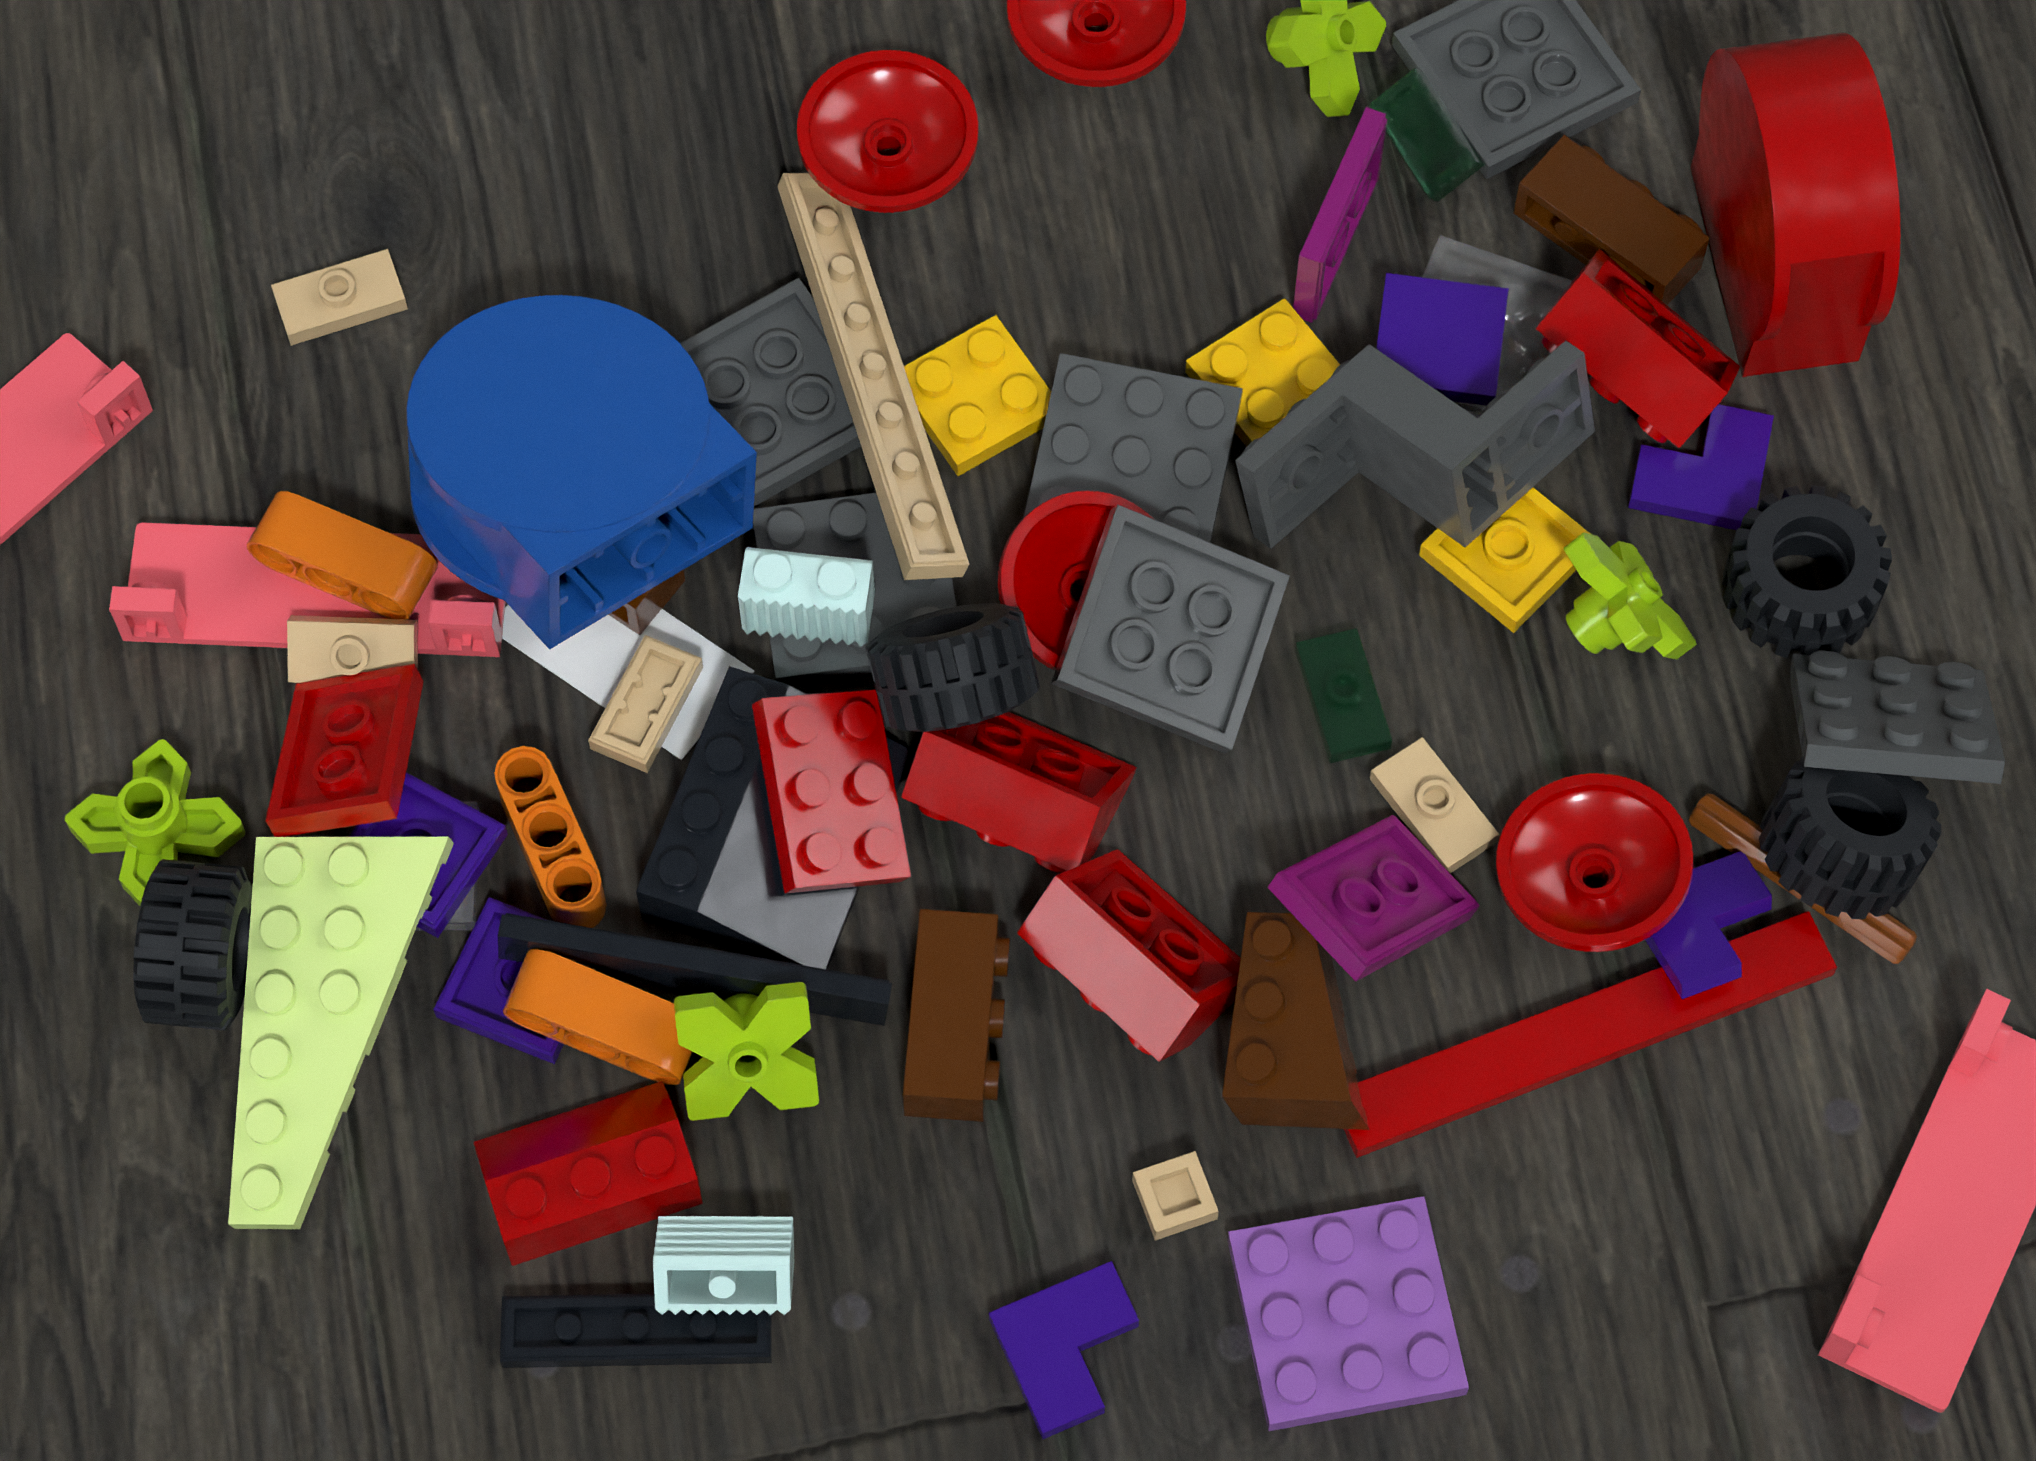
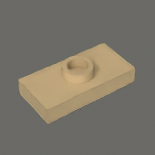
[271,249,408,346]
[287,615,418,683]
[588,635,703,773]
[1370,737,1499,873]

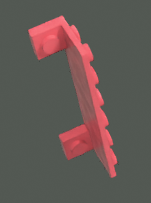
[0,333,153,545]
[109,523,506,657]
[1818,989,2036,1413]

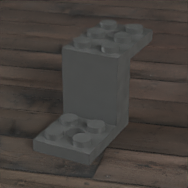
[1235,341,1595,549]

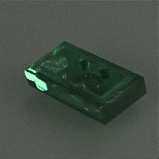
[1369,68,1484,202]
[1295,628,1392,763]

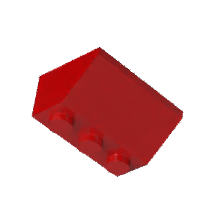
[1535,249,1741,448]
[901,712,1137,872]
[1017,849,1241,1062]
[473,1081,703,1266]

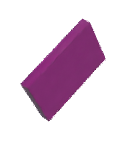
[1293,107,1388,323]
[1267,815,1480,982]

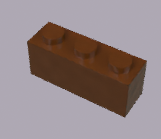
[1513,135,1710,305]
[903,909,1010,1122]

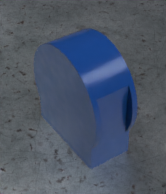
[407,295,757,650]

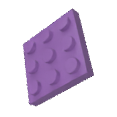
[1227,1196,1469,1431]

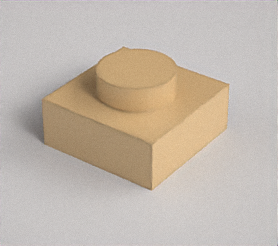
[1132,1151,1219,1241]

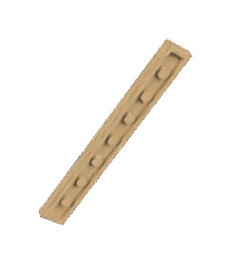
[777,173,969,580]

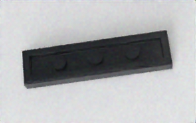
[500,1294,772,1368]

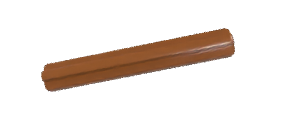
[1689,793,1917,964]

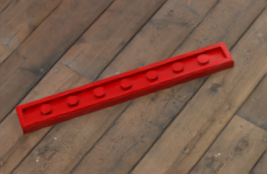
[1344,911,1837,1158]

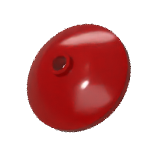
[1007,0,1186,87]
[797,50,979,213]
[998,491,1155,671]
[1496,773,1693,952]

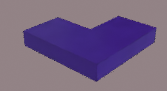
[1628,404,1774,530]
[1645,851,1772,999]
[989,1261,1139,1439]

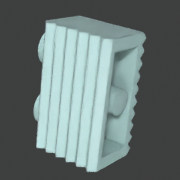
[738,547,875,647]
[653,1216,794,1315]

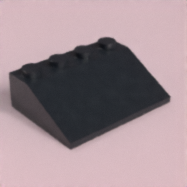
[636,666,912,970]

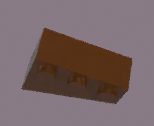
[1222,912,1369,1130]

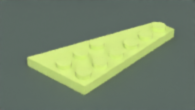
[228,837,454,1229]

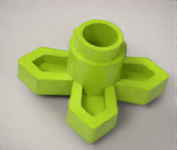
[1266,0,1386,117]
[1564,532,1697,660]
[65,739,245,906]
[674,982,819,1121]

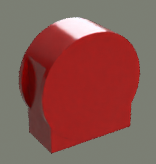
[1691,33,1901,377]

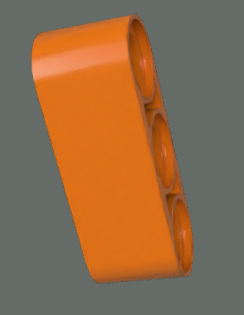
[246,491,438,619]
[494,746,607,928]
[503,949,692,1085]

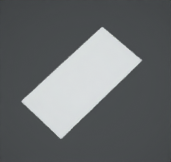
[502,605,754,760]

